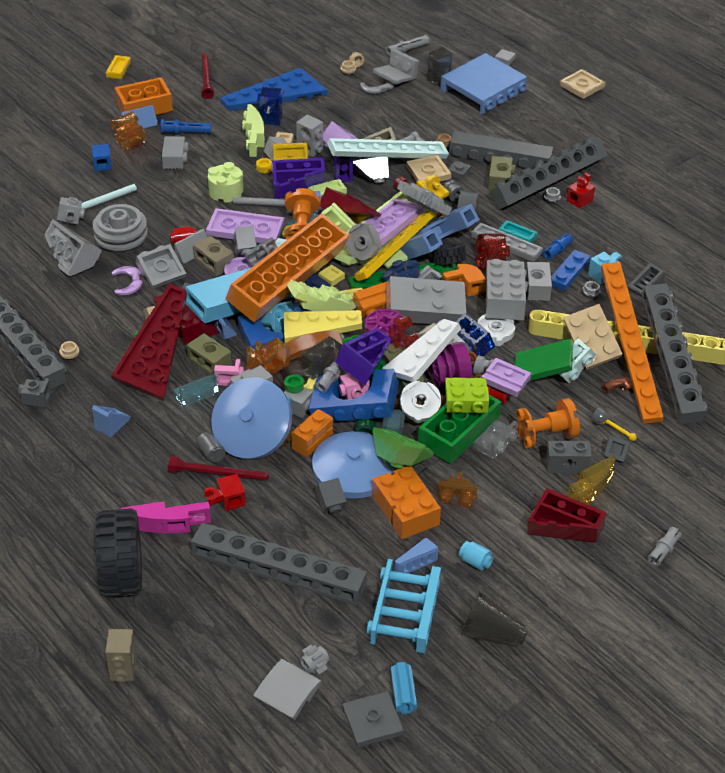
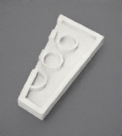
[383,319,461,382]

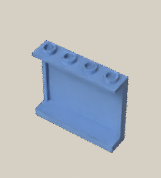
[441,53,527,114]

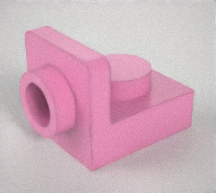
[214,359,244,386]

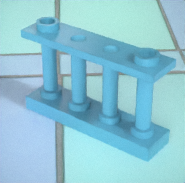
[367,559,441,653]

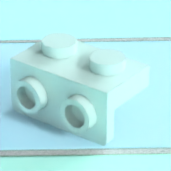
[559,338,596,383]

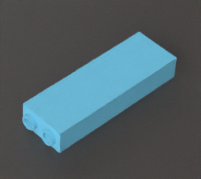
[186,268,293,323]

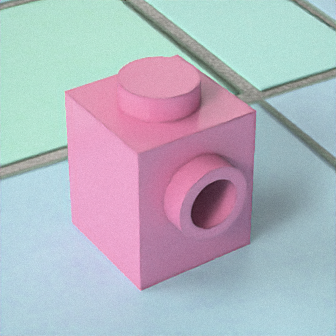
[338,373,370,400]

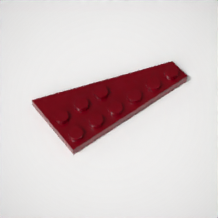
[111,283,187,401]

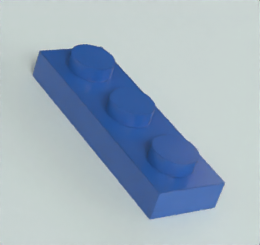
[551,250,591,291]

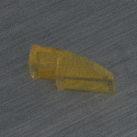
[568,455,616,504]

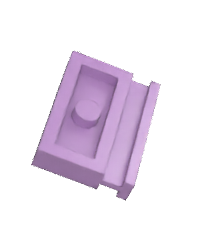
[482,358,531,397]

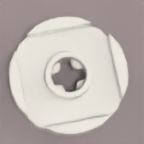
[477,314,515,346]
[400,381,441,423]

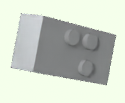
[386,276,466,326]

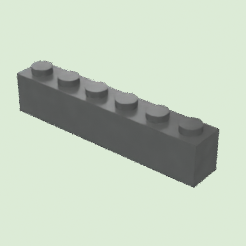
[449,131,553,170]

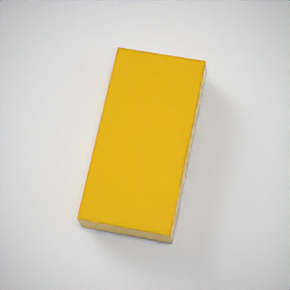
[106,56,131,79]

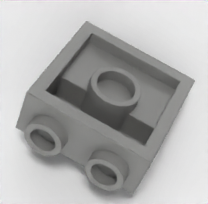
[136,244,186,289]

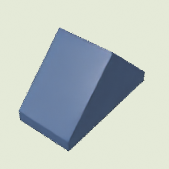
[92,405,131,437]

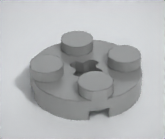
[346,224,382,260]

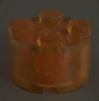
[110,111,146,151]

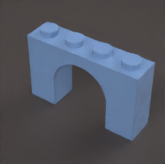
[400,204,479,260]

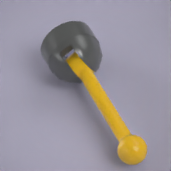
[591,407,637,441]

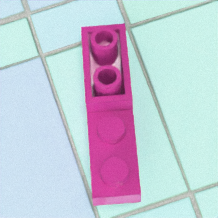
[121,502,211,534]

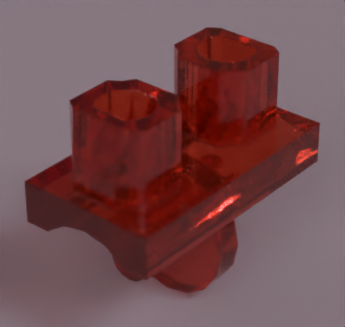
[388,316,419,349]

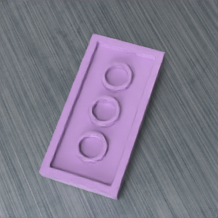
[362,198,424,246]
[206,208,284,243]

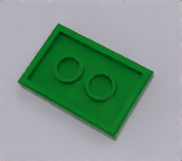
[515,339,573,381]

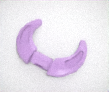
[112,266,142,295]

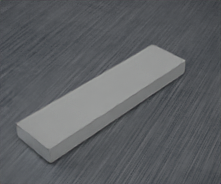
[471,223,543,262]

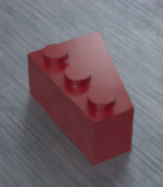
[527,488,606,543]

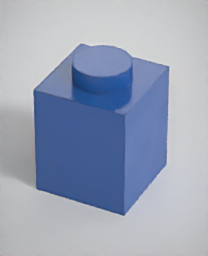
[92,144,112,171]

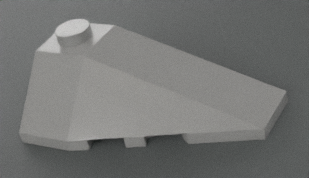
[44,219,102,276]

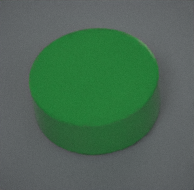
[284,375,304,394]

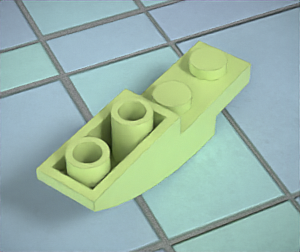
[242,104,265,157]
[287,280,356,311]

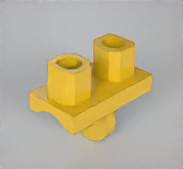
[416,175,449,200]

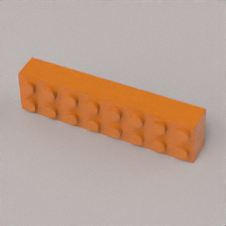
[225,213,350,322]

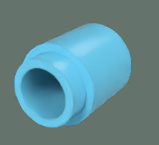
[459,541,493,571]

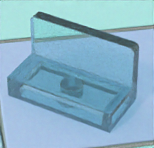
[173,374,218,407]

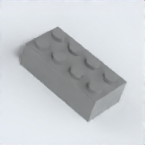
[486,259,526,320]

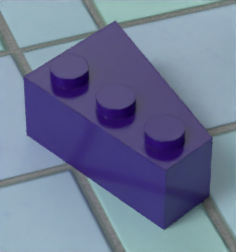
[272,158,325,199]
[335,328,392,385]

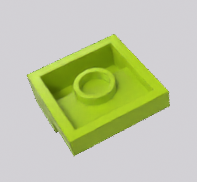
[445,378,489,413]

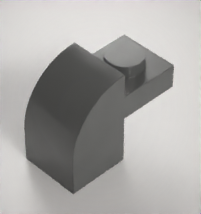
[457,190,479,212]

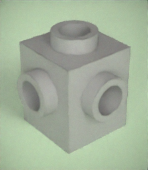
[57,197,85,225]

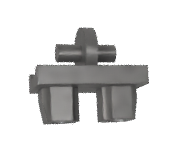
[244,237,278,267]

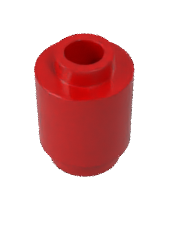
[170,226,196,243]

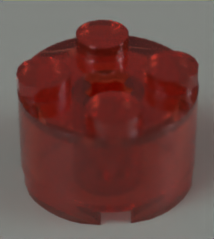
[475,233,510,270]

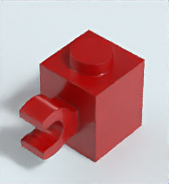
[567,173,595,209]
[204,474,246,511]

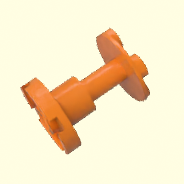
[284,188,320,240]
[516,398,580,449]

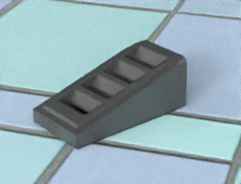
[627,263,665,297]

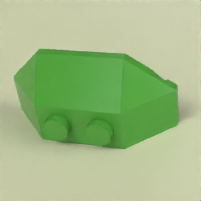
[373,427,434,468]

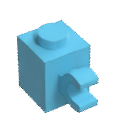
[588,252,622,285]

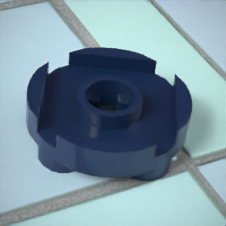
[382,260,421,282]

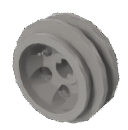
[93,204,148,253]

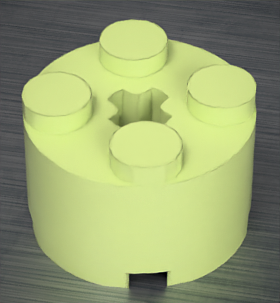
[208,162,243,202]

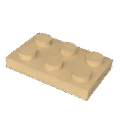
[563,304,622,370]

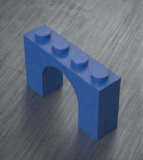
[238,302,311,360]
[309,368,399,421]

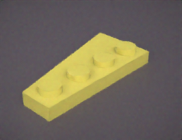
[284,310,362,343]

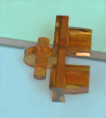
[439,471,478,508]

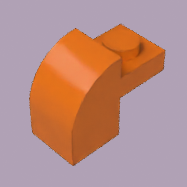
[442,264,486,297]

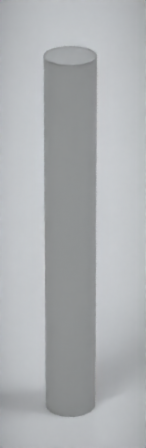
[233,197,285,206]

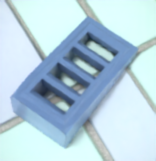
[395,538,438,573]

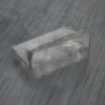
[473,419,518,459]

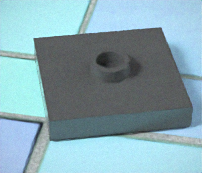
[342,691,404,748]

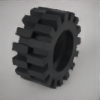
[432,243,466,264]

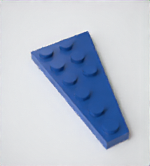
[220,68,327,111]

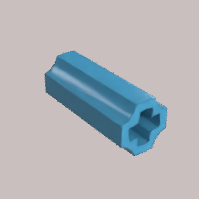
[391,662,417,714]

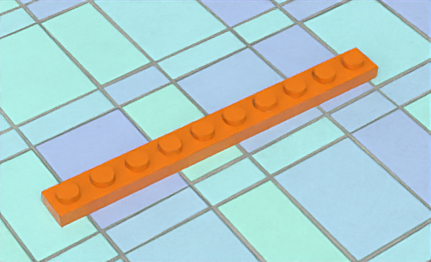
[601,262,663,424]

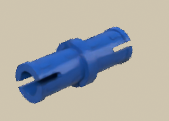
[543,233,573,260]

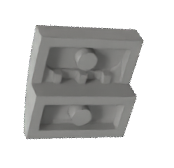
[253,659,322,720]

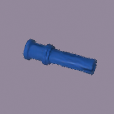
[161,119,212,134]

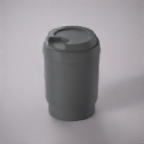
[196,432,225,462]

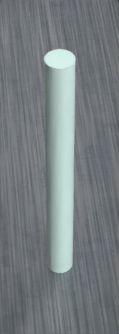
[81,184,137,210]

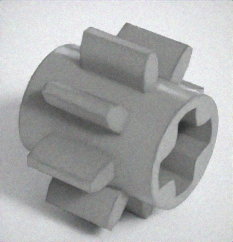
[300,645,329,675]

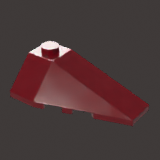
[320,187,381,217]
[153,295,219,345]

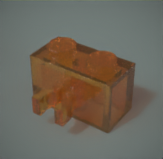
[246,337,290,375]

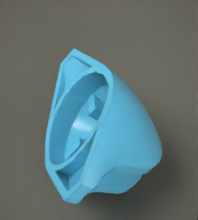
[260,301,293,333]

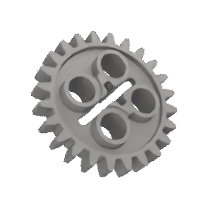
[397,181,452,216]

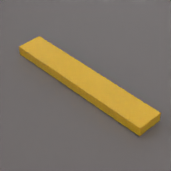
[354,211,435,281]

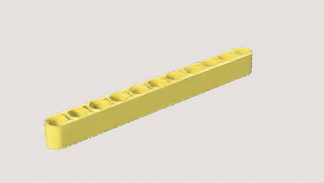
[528,310,725,365]

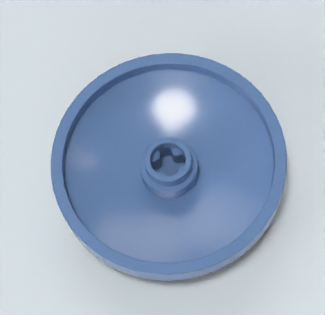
[212,378,292,460]
[312,431,396,498]

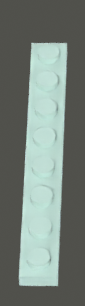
[327,138,449,159]

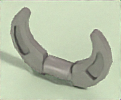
[361,78,395,94]

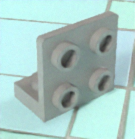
[373,49,419,84]

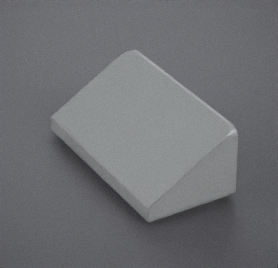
[174,229,207,264]

